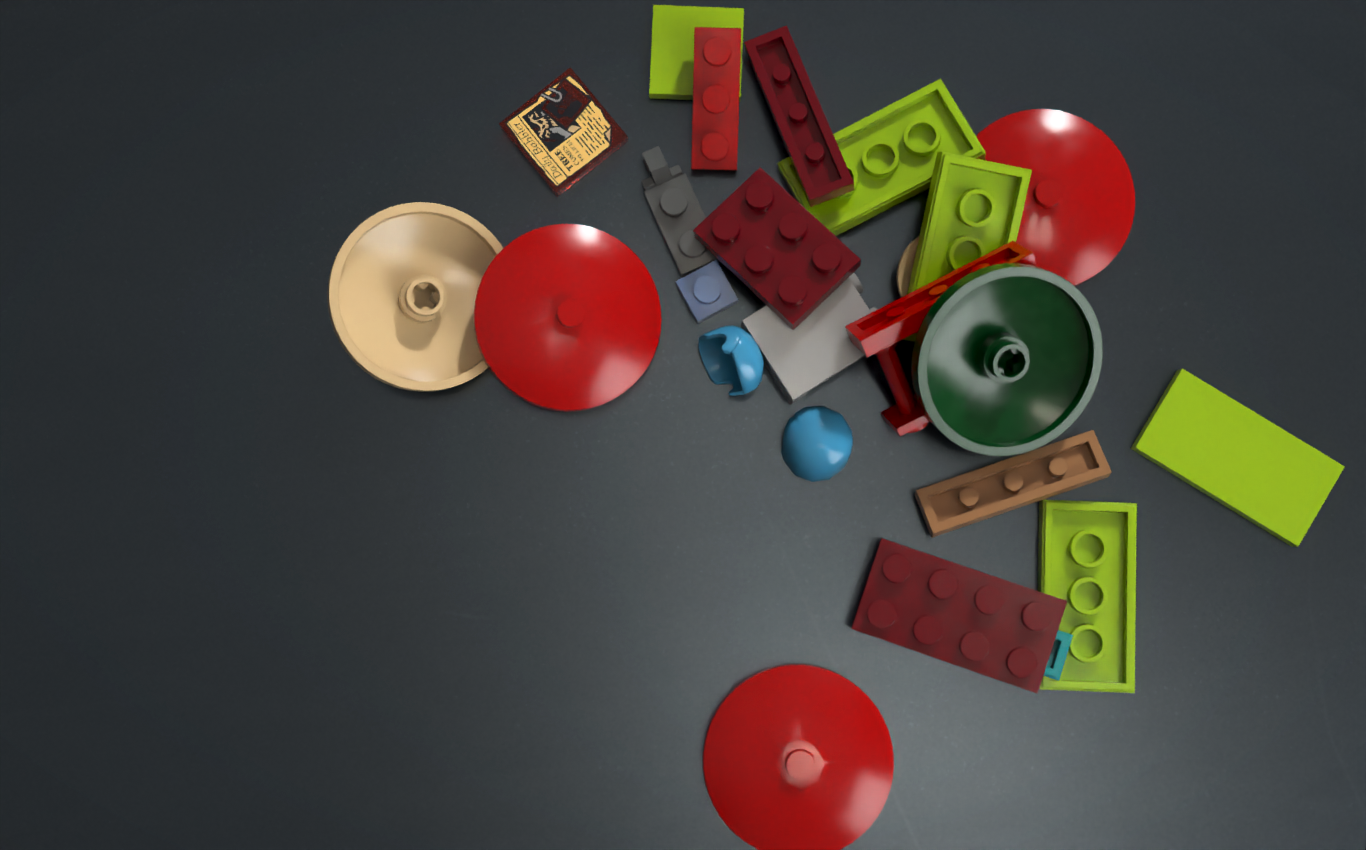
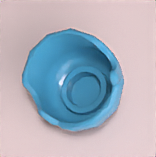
[698,326,764,396]
[781,405,853,482]

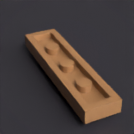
[915,430,1112,538]

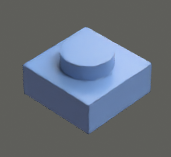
[676,260,738,324]

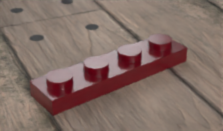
[744,25,854,207]

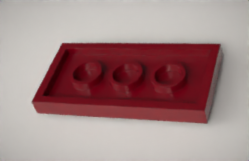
[851,538,1067,694]

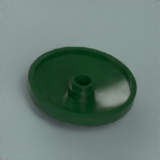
[911,263,1103,456]

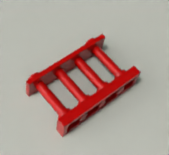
[845,241,1038,436]

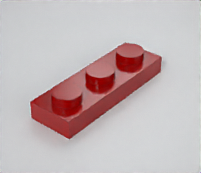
[691,27,741,170]

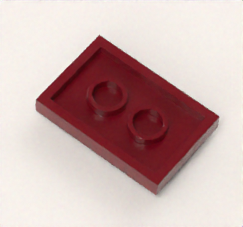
[693,167,861,330]

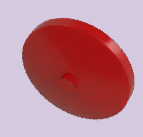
[976,109,1135,286]
[474,224,662,412]
[703,664,894,850]

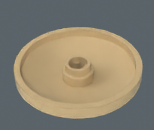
[327,202,503,392]

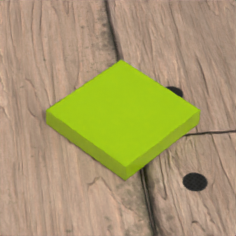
[649,5,744,102]

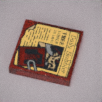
[499,67,628,197]

